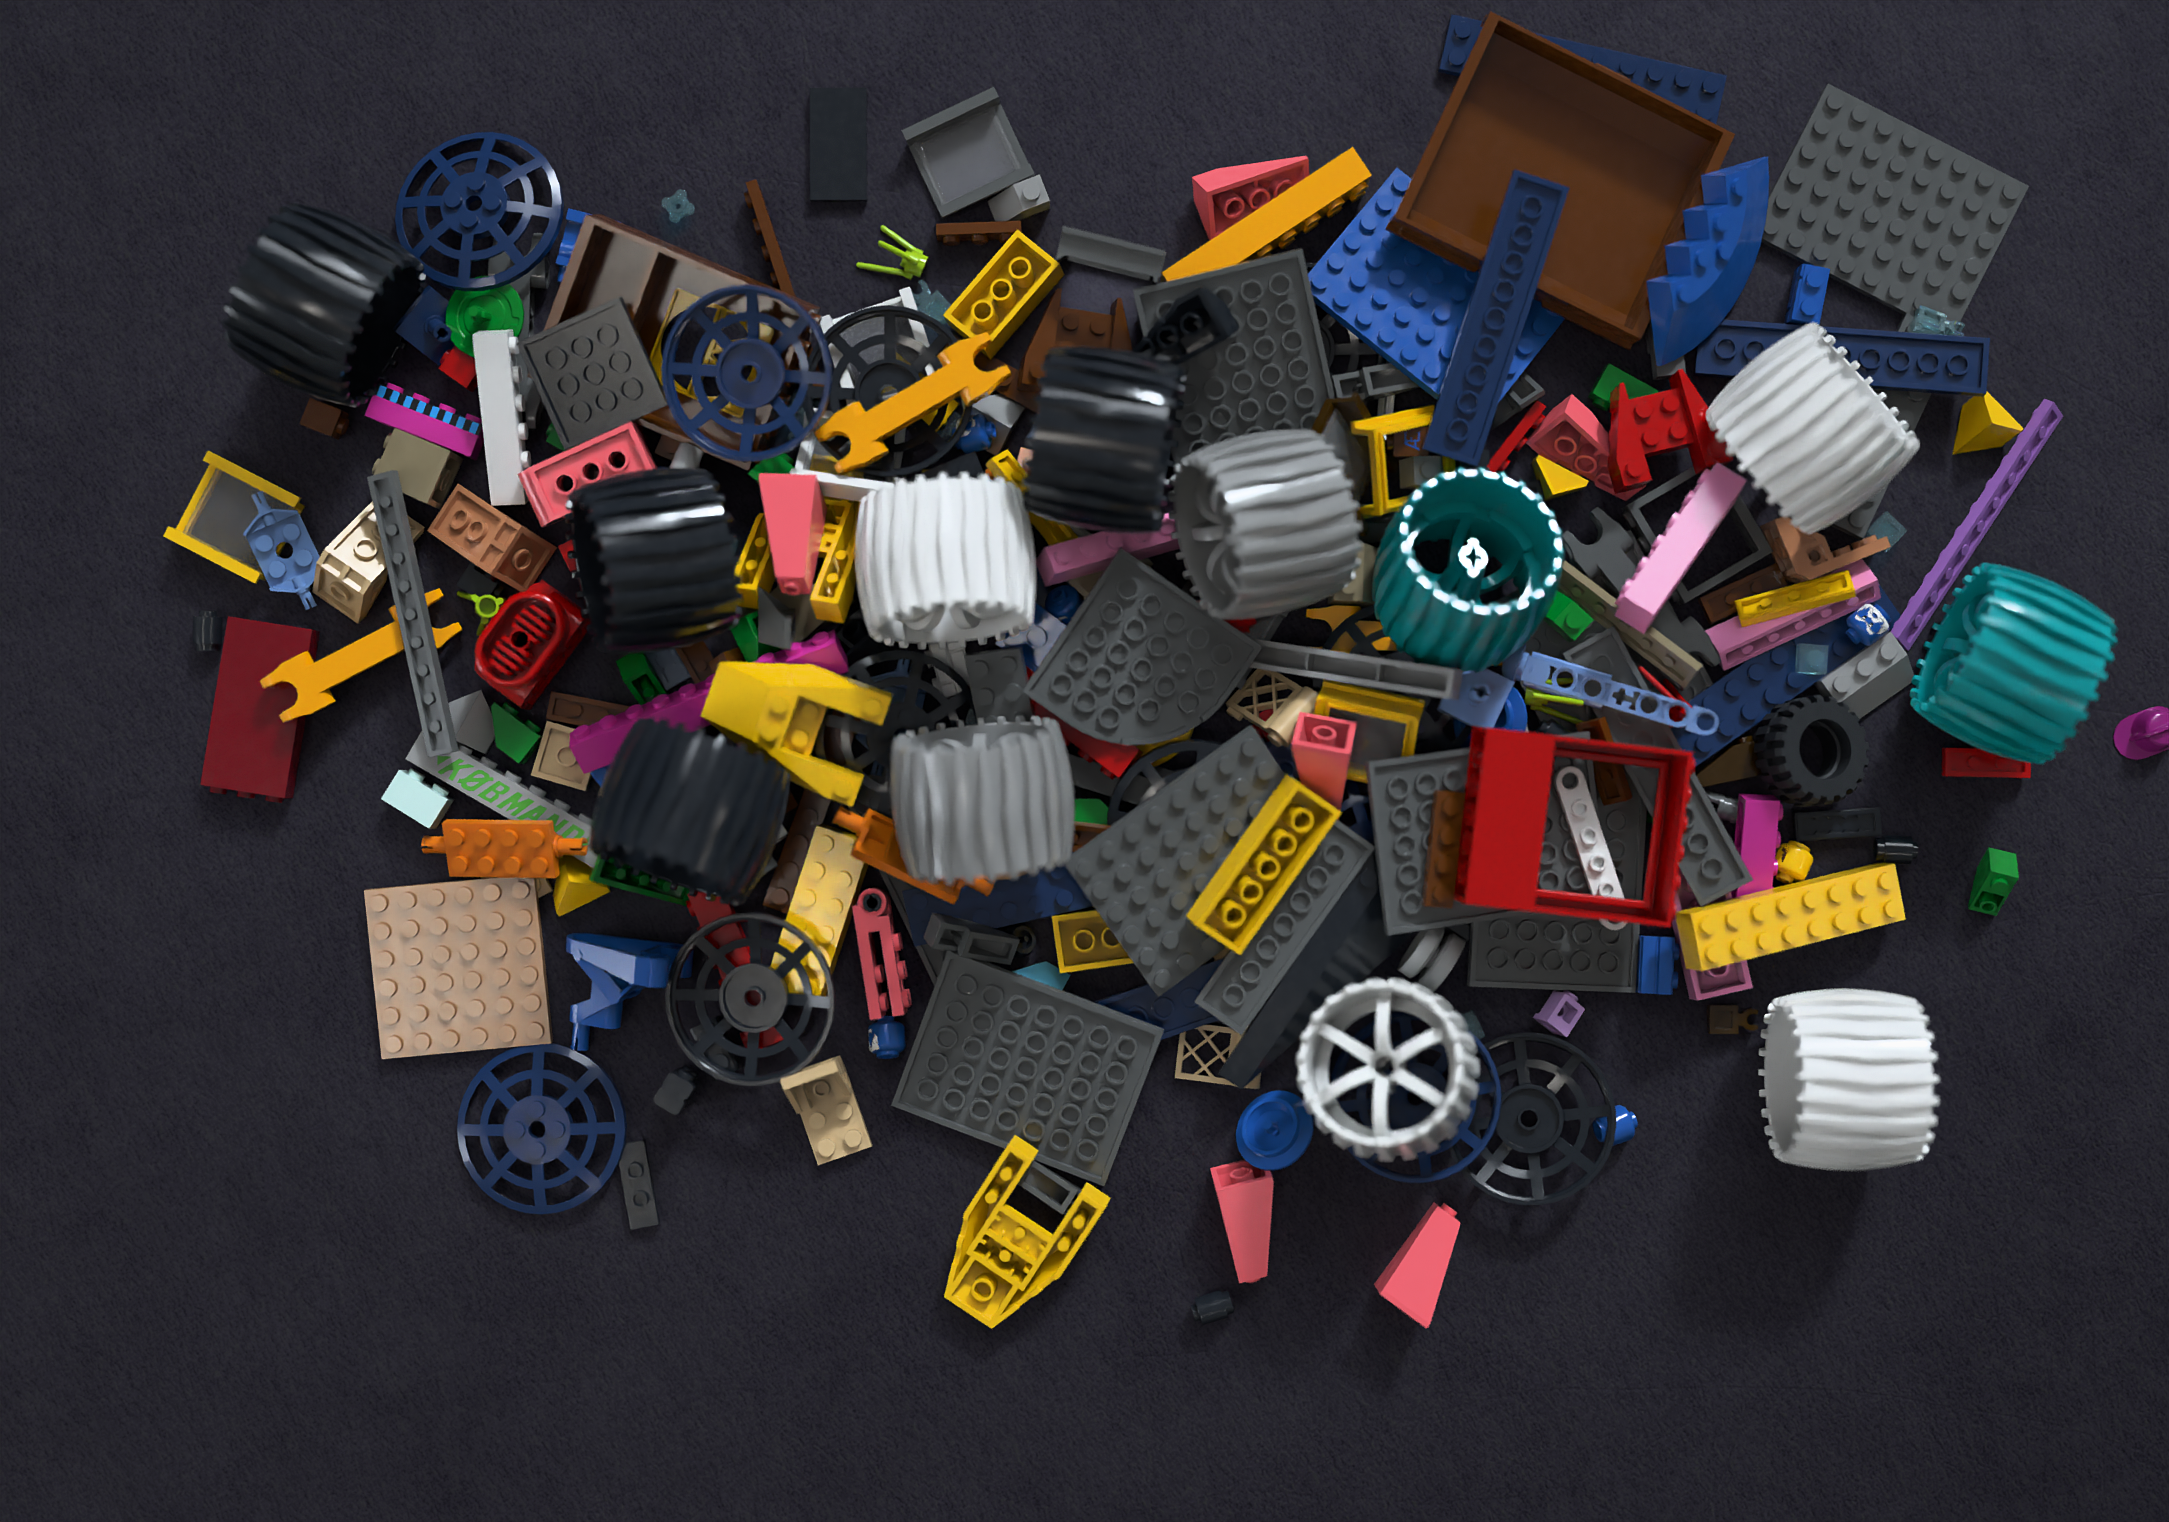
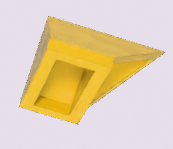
[1952,392,2024,455]
[1532,455,1589,500]
[553,855,610,917]

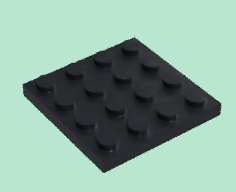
[516,297,668,450]

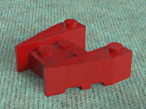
[1607,369,1733,494]

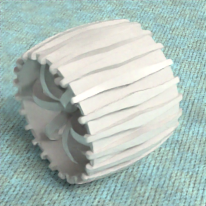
[1706,323,1919,534]
[855,473,1036,650]
[1296,978,1480,1162]
[1758,989,1939,1170]

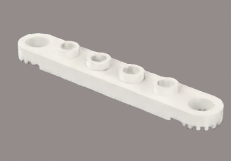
[1553,766,1627,930]

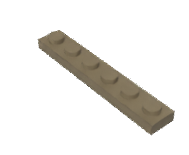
[1557,561,1702,688]

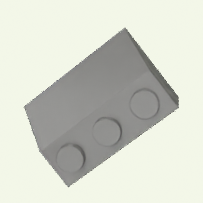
[1814,632,1914,719]

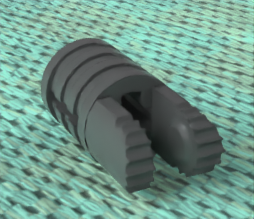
[1704,789,1738,824]

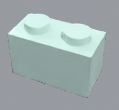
[381,768,454,829]

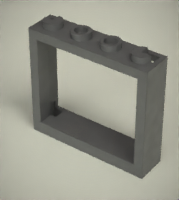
[1622,466,1773,605]

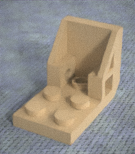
[312,502,424,624]
[780,1055,872,1165]

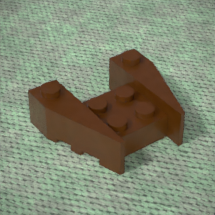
[1016,288,1132,394]

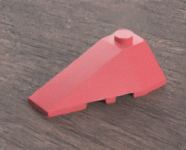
[1192,156,1309,240]
[1526,394,1646,501]

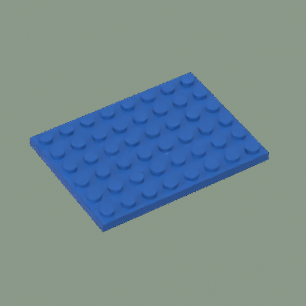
[1308,168,1565,402]

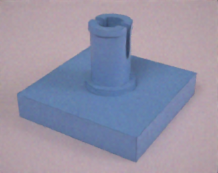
[1436,668,1514,728]

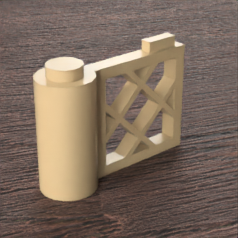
[1225,669,1318,747]
[1175,1024,1261,1089]

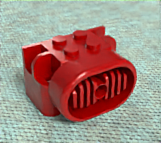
[475,579,590,710]

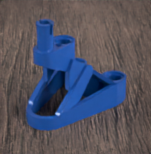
[565,933,694,1051]

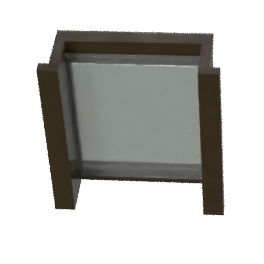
[1311,393,1399,536]

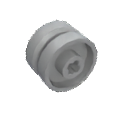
[1397,927,1466,991]

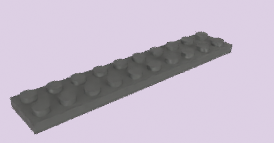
[1562,626,1753,907]

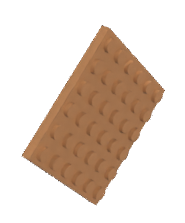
[364,877,553,1059]

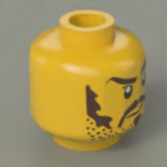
[1775,840,1813,884]

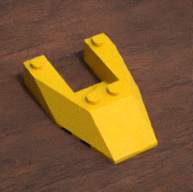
[735,455,864,623]
[701,661,894,807]
[944,1135,1111,1329]

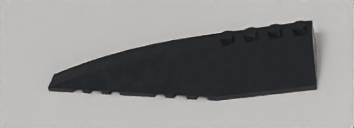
[1218,839,1416,1090]

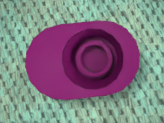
[2113,706,2169,760]

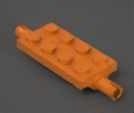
[833,806,995,905]
[421,819,588,878]

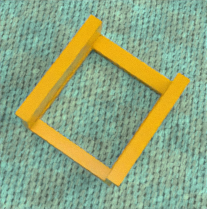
[1351,405,1456,519]

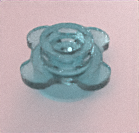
[661,189,695,223]

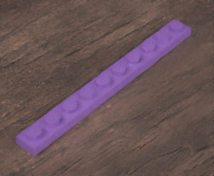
[1891,399,2063,651]

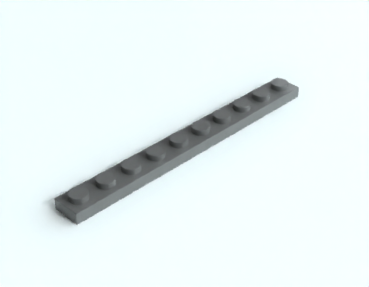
[367,470,459,758]

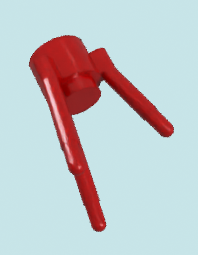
[1638,666,1693,728]

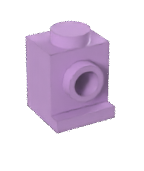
[1533,990,1585,1037]

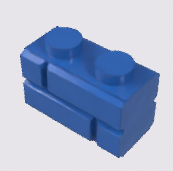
[1784,264,1830,325]
[1636,935,1679,995]

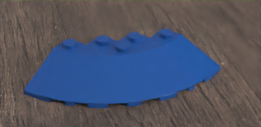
[1646,157,1769,366]

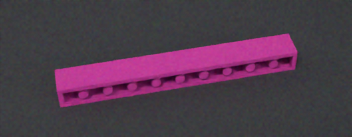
[569,630,849,774]

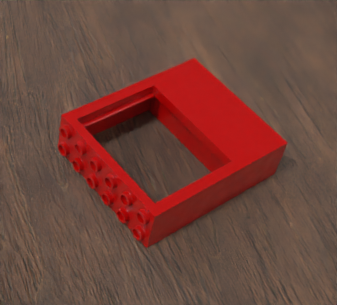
[1454,726,1695,927]

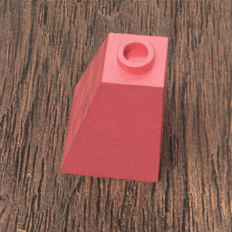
[759,473,827,595]
[1291,712,1357,821]
[1210,1159,1274,1283]
[1374,1202,1461,1328]

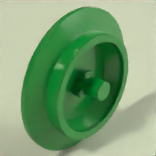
[446,276,524,357]

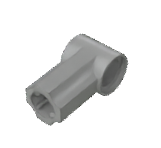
[669,442,704,469]

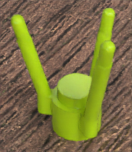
[856,225,928,280]
[457,591,506,636]
[1524,678,1584,724]

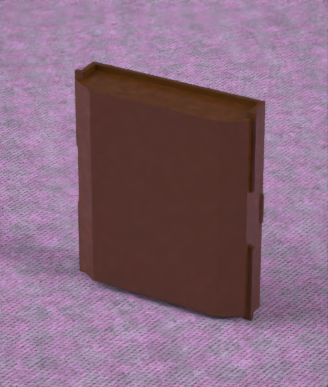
[1385,11,1735,350]

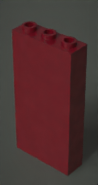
[200,616,320,803]

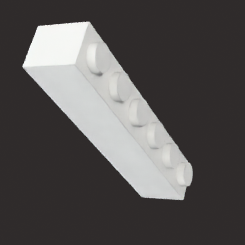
[472,329,531,506]

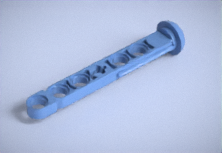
[1502,644,1719,735]

